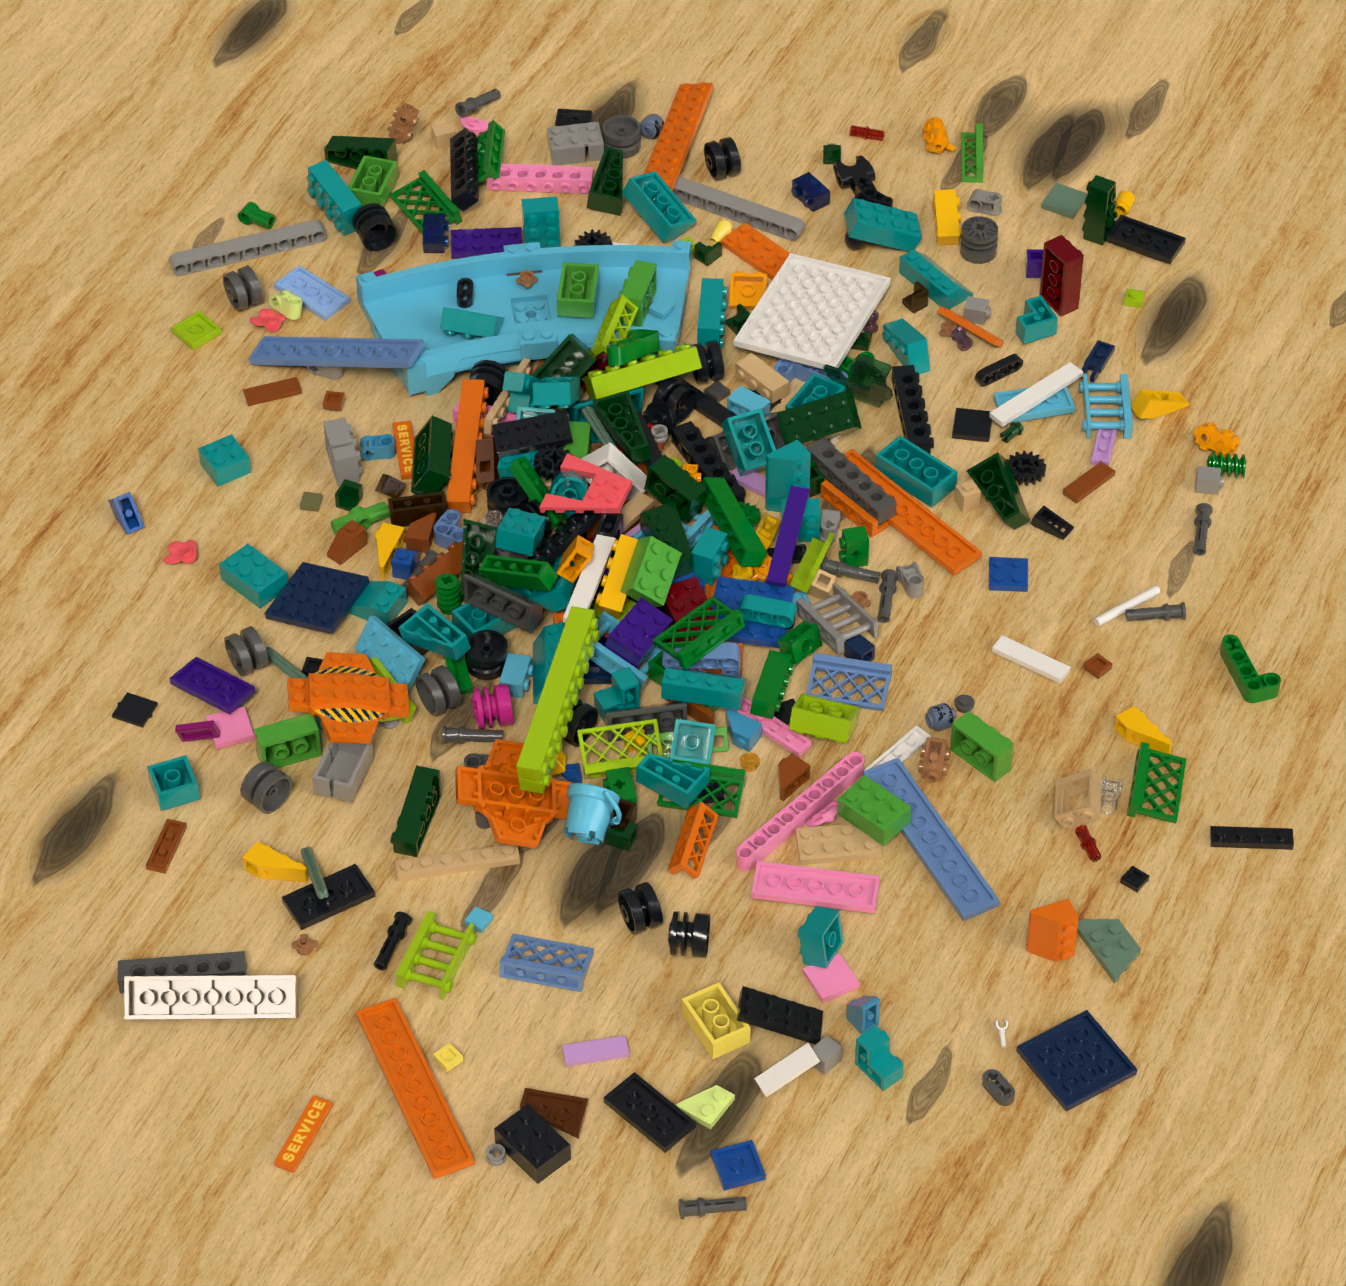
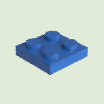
[989,557,1028,592]
[710,1140,766,1191]

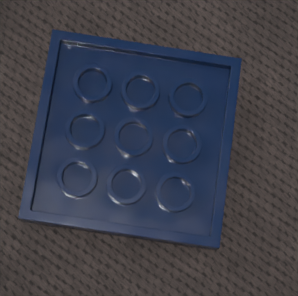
[264,562,370,634]
[1016,1010,1137,1112]

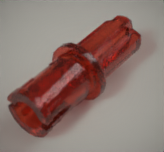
[850,125,885,141]
[1075,825,1101,862]

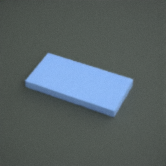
[274,265,351,321]

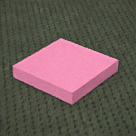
[206,706,255,749]
[802,953,860,1003]

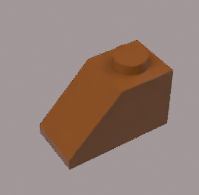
[403,513,437,553]
[327,520,367,565]
[778,753,810,801]

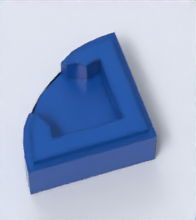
[561,763,582,783]

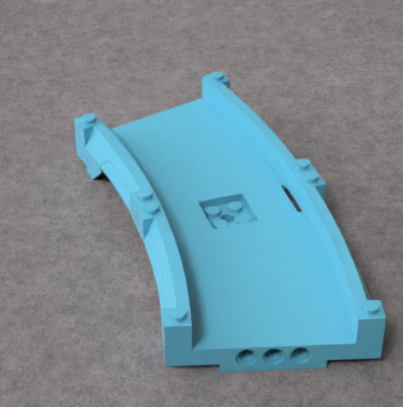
[356,240,691,396]

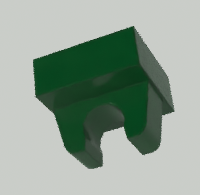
[823,143,841,164]
[851,330,872,352]

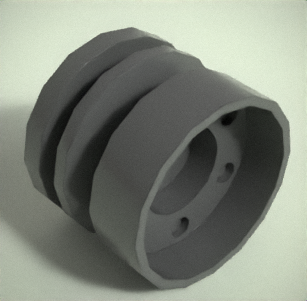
[960,216,998,264]

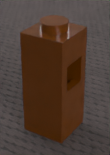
[476,438,500,490]

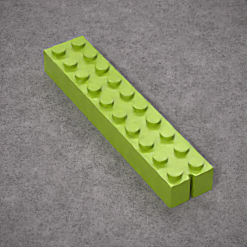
[516,606,600,794]

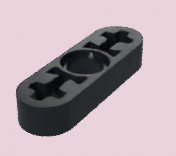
[975,354,1023,387]

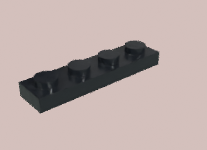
[1210,826,1294,850]

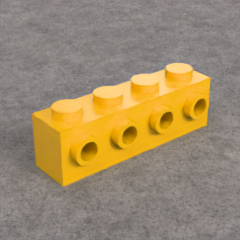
[595,534,638,618]

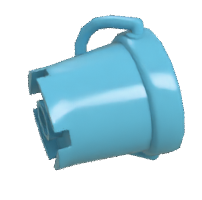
[563,783,622,845]

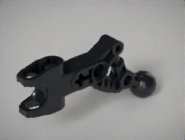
[833,155,893,250]

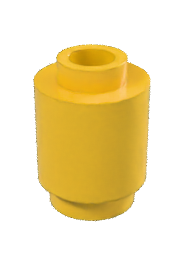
[1114,191,1135,216]

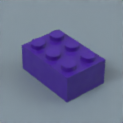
[604,598,673,668]

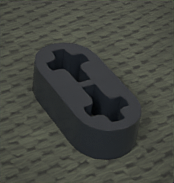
[456,278,474,308]

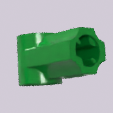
[237,202,276,229]

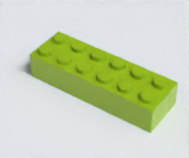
[583,343,702,399]

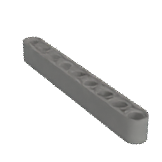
[673,176,806,241]
[169,220,327,276]

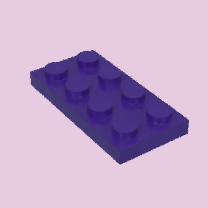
[451,227,522,259]
[169,657,256,715]

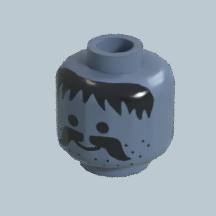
[640,114,664,139]
[925,703,956,731]

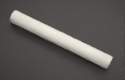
[1093,585,1160,627]

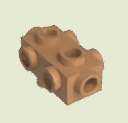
[387,103,419,144]
[918,737,950,783]

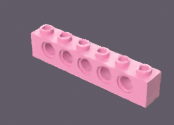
[487,163,594,194]

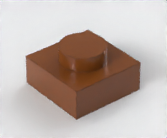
[323,391,345,411]
[1084,653,1112,679]

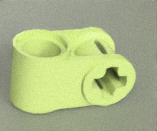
[269,290,303,320]

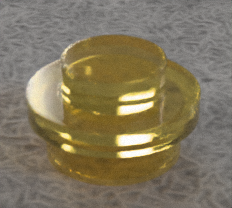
[740,753,760,772]

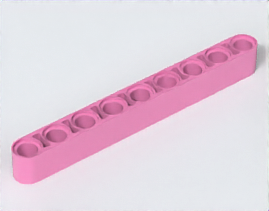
[736,752,864,871]

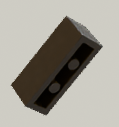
[388,491,448,527]

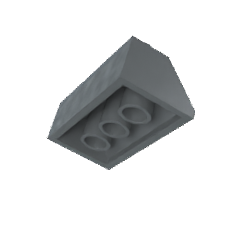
[706,411,785,471]
[463,574,543,633]
[604,702,687,742]

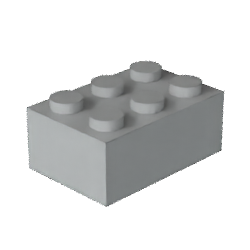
[547,122,604,165]
[323,417,362,487]
[312,742,374,803]

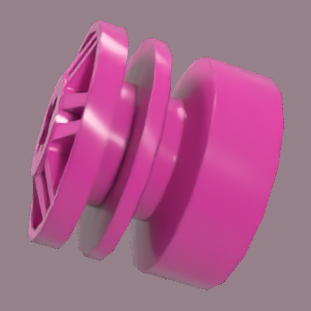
[472,683,513,729]

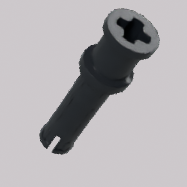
[373,912,412,971]

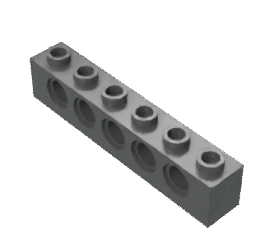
[806,438,896,525]
[118,951,247,993]

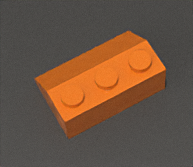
[1026,898,1079,962]

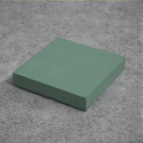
[1041,183,1088,219]

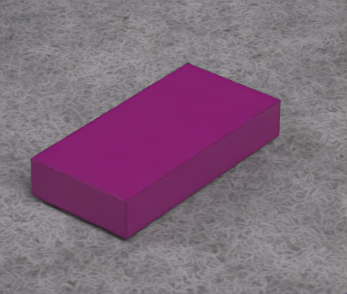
[175,720,220,742]

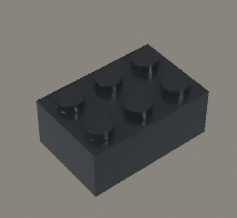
[494,1104,571,1184]

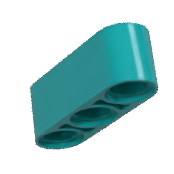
[738,594,797,628]

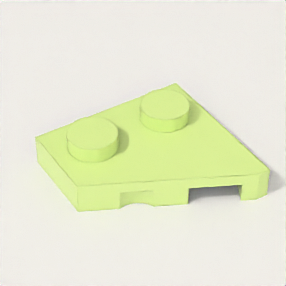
[676,1085,735,1129]

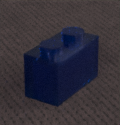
[791,172,830,212]
[422,214,449,253]

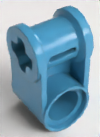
[360,434,396,461]

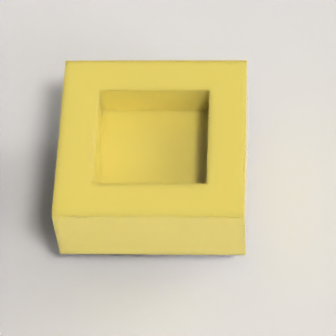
[433,1043,463,1072]

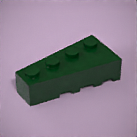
[324,136,398,170]
[587,146,623,216]
[1082,175,1117,246]
[592,390,652,464]
[966,452,1031,530]
[640,501,693,579]
[461,519,497,603]
[390,765,442,857]

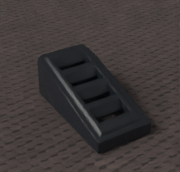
[1030,505,1074,540]

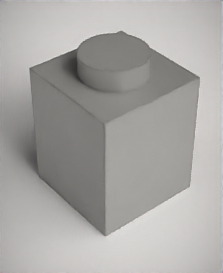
[963,296,991,325]
[1195,466,1224,495]
[812,1035,843,1075]

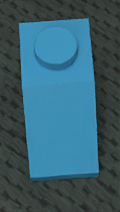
[726,708,762,752]
[846,995,880,1035]

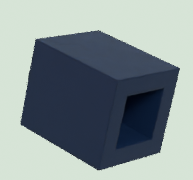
[844,634,875,662]

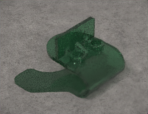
[824,354,893,408]

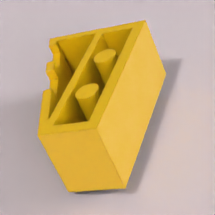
[932,189,961,245]

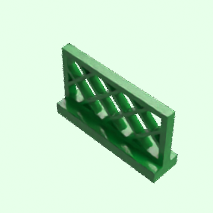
[477,120,505,184]
[390,170,462,238]
[653,596,745,670]
[1127,742,1186,824]
[657,759,746,818]

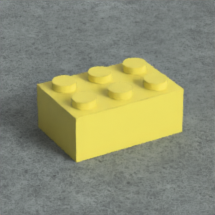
[682,982,750,1059]

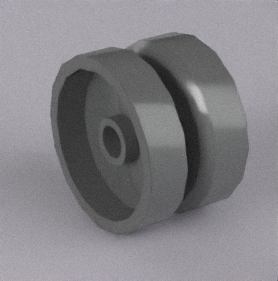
[602,115,641,158]
[223,265,263,311]
[224,626,269,676]
[415,665,462,716]
[240,761,292,814]

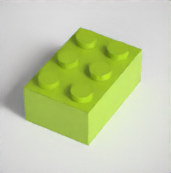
[789,693,859,743]

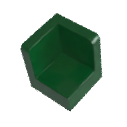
[694,241,722,266]
[725,304,750,335]
[809,465,824,498]
[335,479,363,511]
[606,822,637,851]

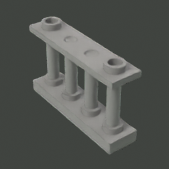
[796,583,879,654]

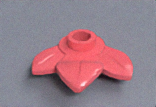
[250,309,286,332]
[162,540,197,564]

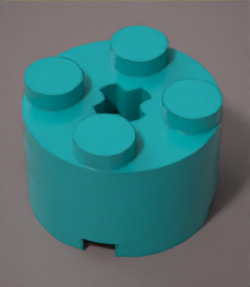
[550,471,588,514]

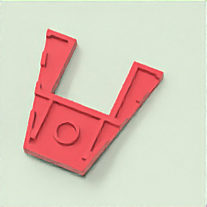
[539,454,632,513]

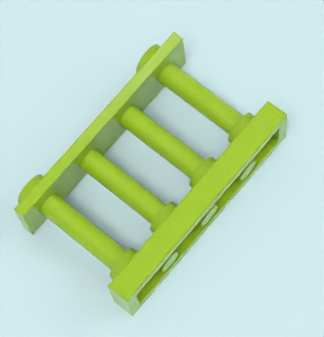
[395,911,477,1000]

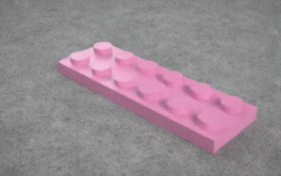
[751,861,880,913]

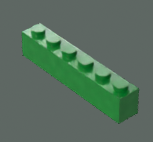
[702,477,767,567]

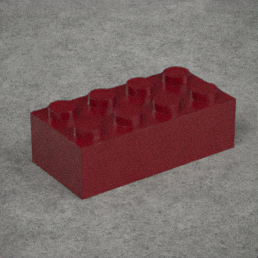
[1039,235,1084,317]
[663,576,725,642]

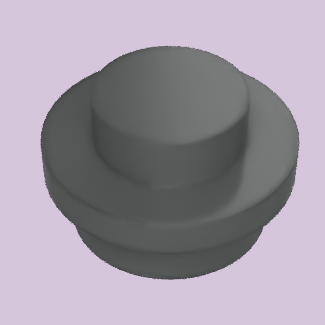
[955,694,975,713]

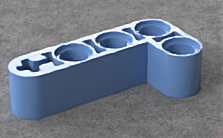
[774,358,848,391]
[434,509,500,554]
[662,642,741,677]

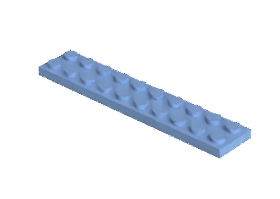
[248,336,425,369]
[863,758,1000,921]

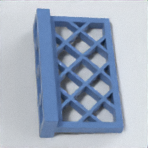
[806,653,892,712]
[500,934,594,992]

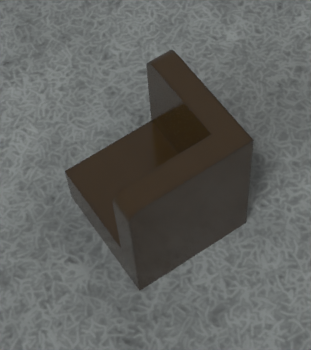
[902,281,929,314]
[375,474,406,498]
[610,799,637,830]

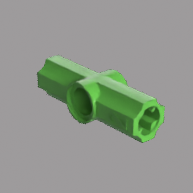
[330,502,390,536]

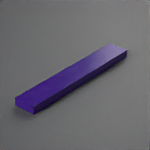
[766,485,810,587]

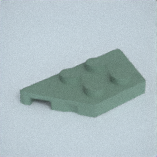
[1077,919,1141,983]

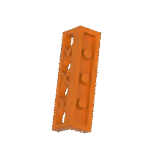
[820,480,889,537]
[667,801,719,879]

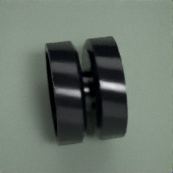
[704,137,741,180]
[690,340,724,384]
[652,376,698,424]
[487,477,528,524]
[465,630,508,680]
[562,699,598,747]
[618,882,663,935]

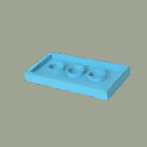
[993,387,1075,423]
[354,616,425,692]

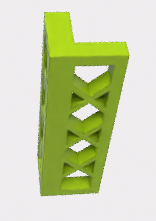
[591,294,638,356]
[790,532,835,593]

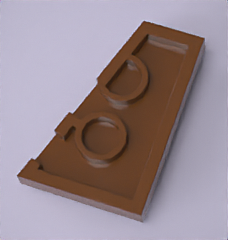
[520,1088,589,1139]

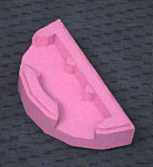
[460,116,490,135]
[806,800,838,827]

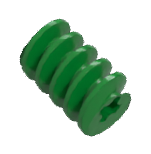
[1206,451,1246,479]
[435,573,462,615]

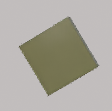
[300,492,323,512]

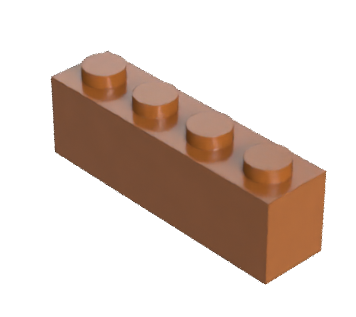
[405,540,463,606]

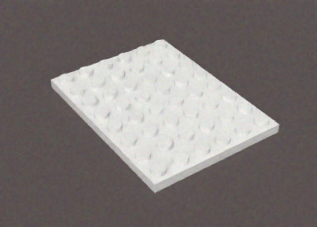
[733,253,891,372]

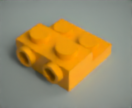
[729,271,767,309]

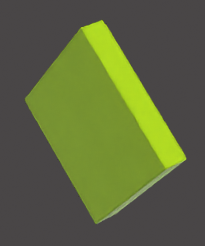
[171,311,222,350]

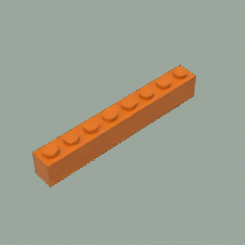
[446,379,489,513]

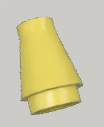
[709,219,733,245]

